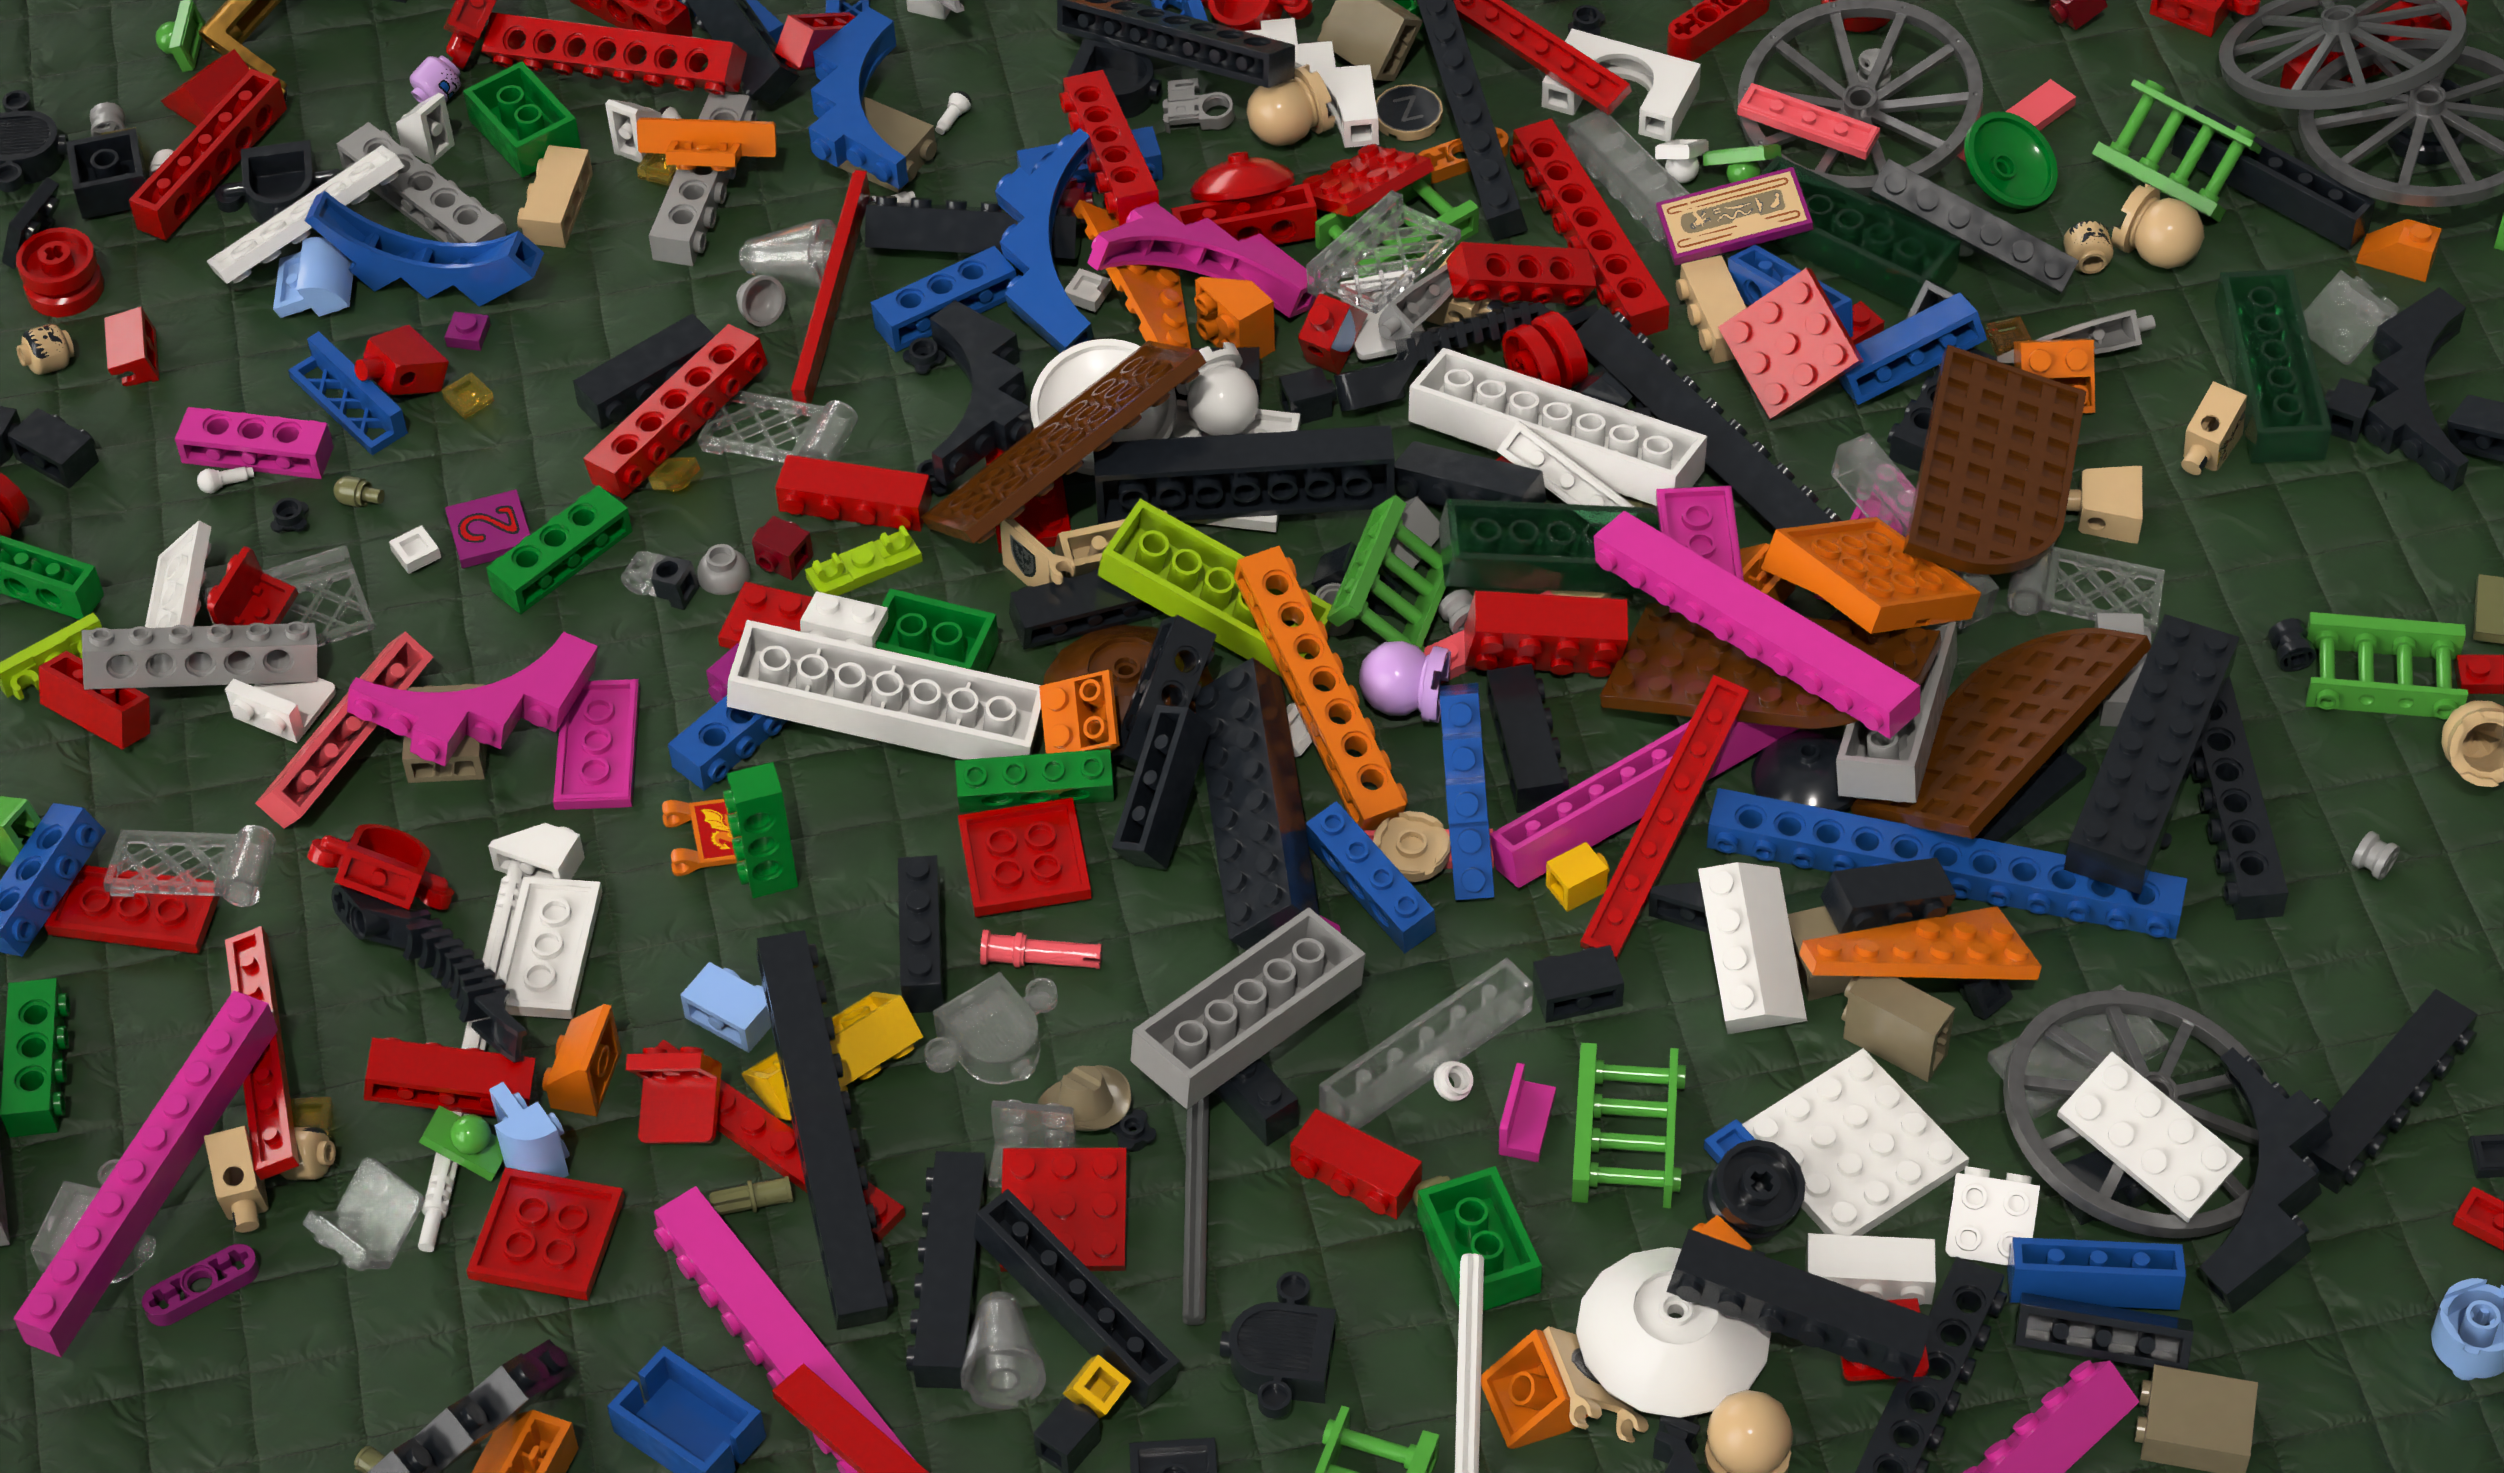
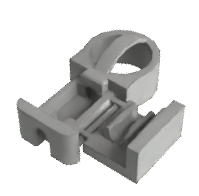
[1163,78,1235,133]

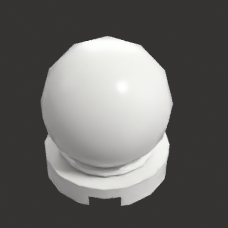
[1176,342,1259,436]

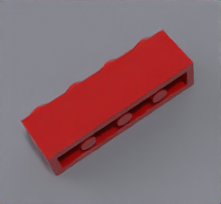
[775,455,932,532]
[364,1037,536,1117]

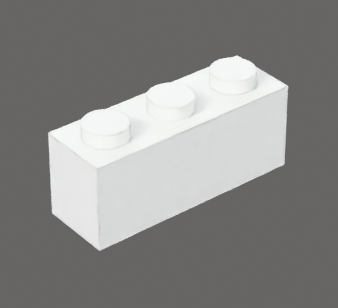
[1805,1233,1936,1305]

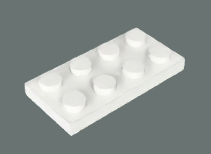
[145,521,211,655]
[498,876,603,1019]
[2057,1051,2243,1223]

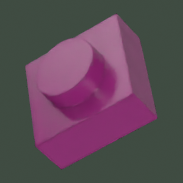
[444,311,491,351]

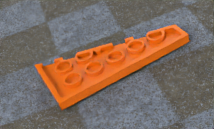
[1073,199,1191,349]
[1799,906,2042,980]

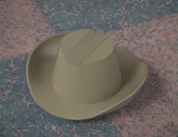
[1038,1065,1131,1131]

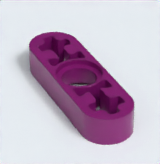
[142,1244,259,1326]

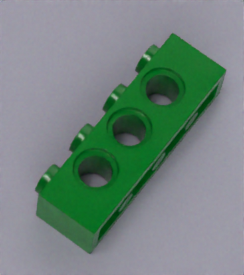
[486,485,633,615]
[0,535,104,620]
[955,749,1114,813]
[723,762,798,899]
[0,978,71,1138]

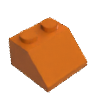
[542,1004,622,1117]
[1481,1329,1588,1449]

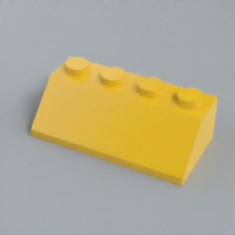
[741,992,923,1121]

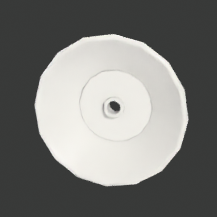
[1576,1247,1771,1418]

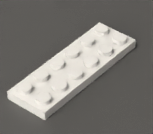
[207,145,404,284]

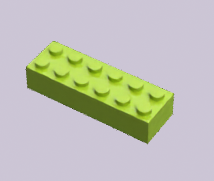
[1097,499,1332,679]

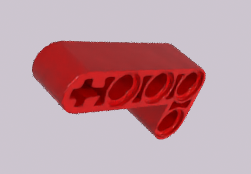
[1667,0,1770,61]

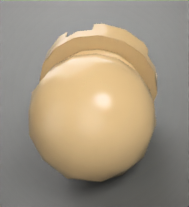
[1247,64,1335,147]
[2111,184,2205,269]
[2441,701,2504,787]
[1704,1390,1794,1473]

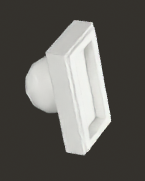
[1655,139,1709,184]

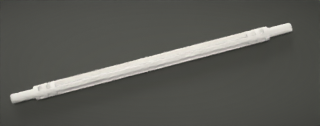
[418,858,523,1252]

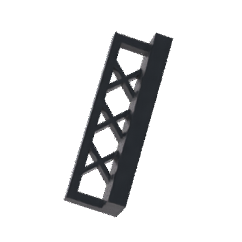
[1975,737,2087,843]

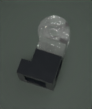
[621,551,700,610]

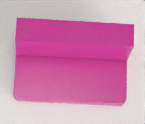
[1499,1062,1556,1163]

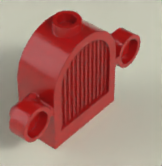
[443,0,497,70]
[1201,0,1313,31]
[2149,0,2261,38]
[307,824,454,910]

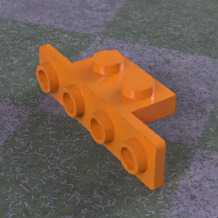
[637,117,777,171]

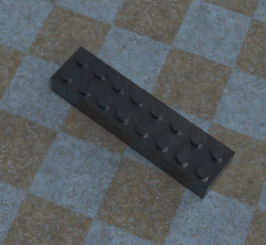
[1093,425,1395,525]
[2064,614,2240,895]
[1194,657,1320,950]

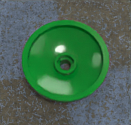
[1964,111,2058,209]

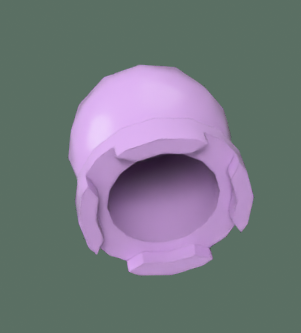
[1359,641,1451,723]

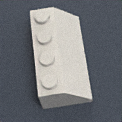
[1698,862,1807,1035]

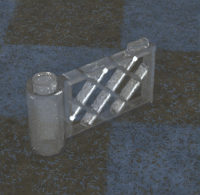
[697,391,858,463]
[2007,546,2165,634]
[103,825,276,907]

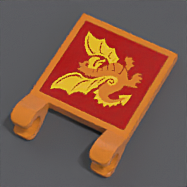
[662,799,740,876]

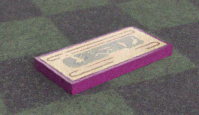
[1656,167,1813,266]

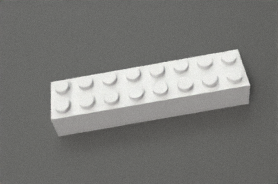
[1408,348,1707,507]
[727,620,1042,760]

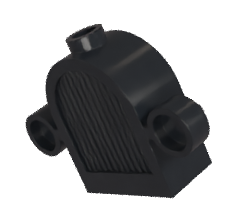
[1063,39,1162,119]
[0,90,69,192]
[215,140,342,224]
[1220,1271,1337,1419]

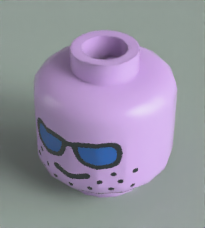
[410,55,461,103]

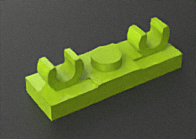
[805,525,923,596]
[0,612,102,700]

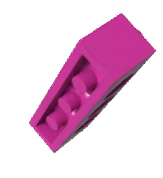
[175,407,334,479]

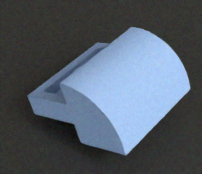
[273,237,353,318]
[489,1082,570,1178]

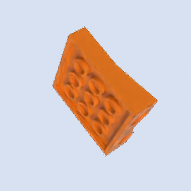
[1761,517,1981,634]

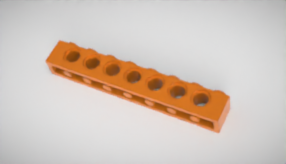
[1234,545,1408,831]

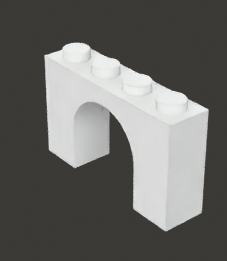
[1541,29,1701,142]

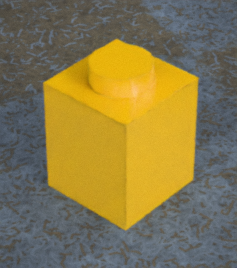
[1546,842,1610,912]
[1062,1355,1131,1419]

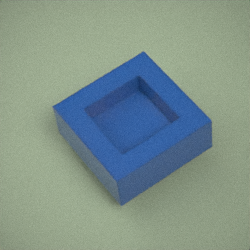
[1704,1119,1755,1164]

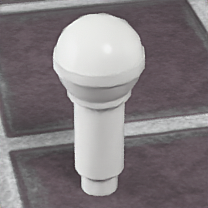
[197,467,254,494]

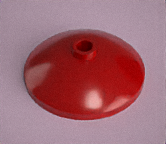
[1190,152,1295,201]

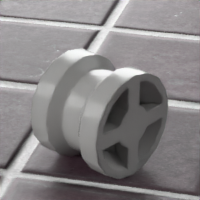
[1857,48,1893,91]
[90,102,126,137]
[1438,589,1473,634]
[2351,831,2400,880]

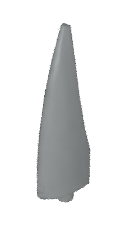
[1378,264,1453,341]
[1997,309,2156,363]

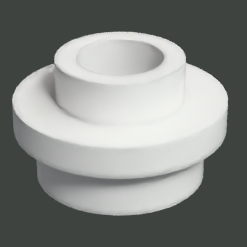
[1433,1061,1473,1102]

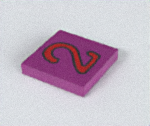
[445,489,530,569]

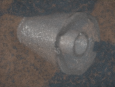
[739,218,837,289]
[960,1291,1046,1409]

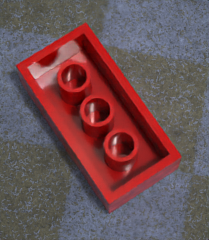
[1464,590,1628,677]

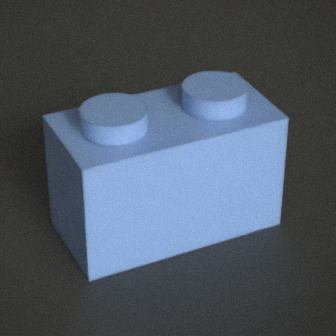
[680,962,771,1053]

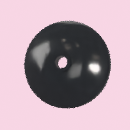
[1751,730,1858,812]

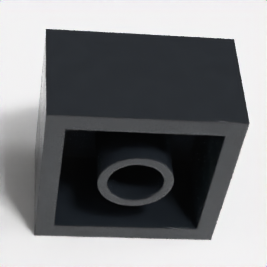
[66,128,148,219]

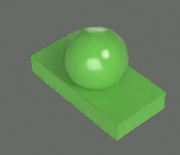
[155,0,205,72]
[1702,144,1782,183]
[419,1105,503,1182]

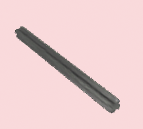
[1182,1094,1209,1326]

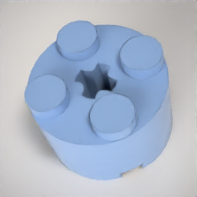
[2431,1278,2504,1381]

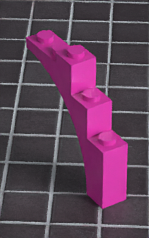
[1087,202,1322,318]
[347,632,598,766]

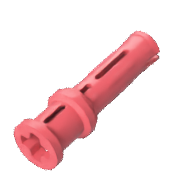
[980,929,1102,969]

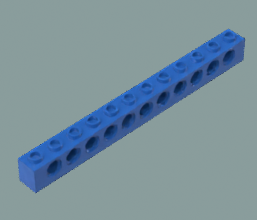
[1706,788,2187,939]

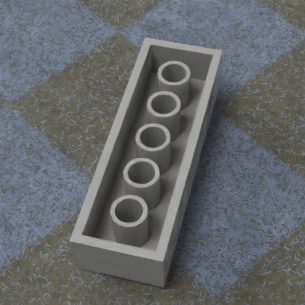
[1836,622,1958,803]
[1130,907,1366,1109]

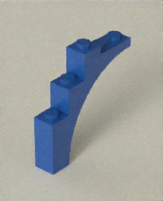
[808,7,908,189]
[995,128,1094,353]
[304,191,544,307]
[1439,683,1495,900]

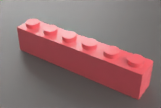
[255,631,433,829]

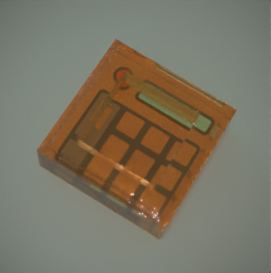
[1985,316,2033,357]

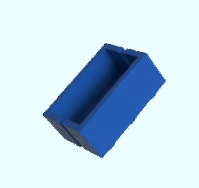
[607,1346,766,1473]

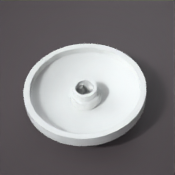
[1030,339,1177,475]

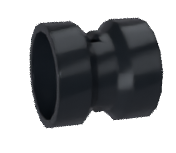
[2268,618,2317,672]

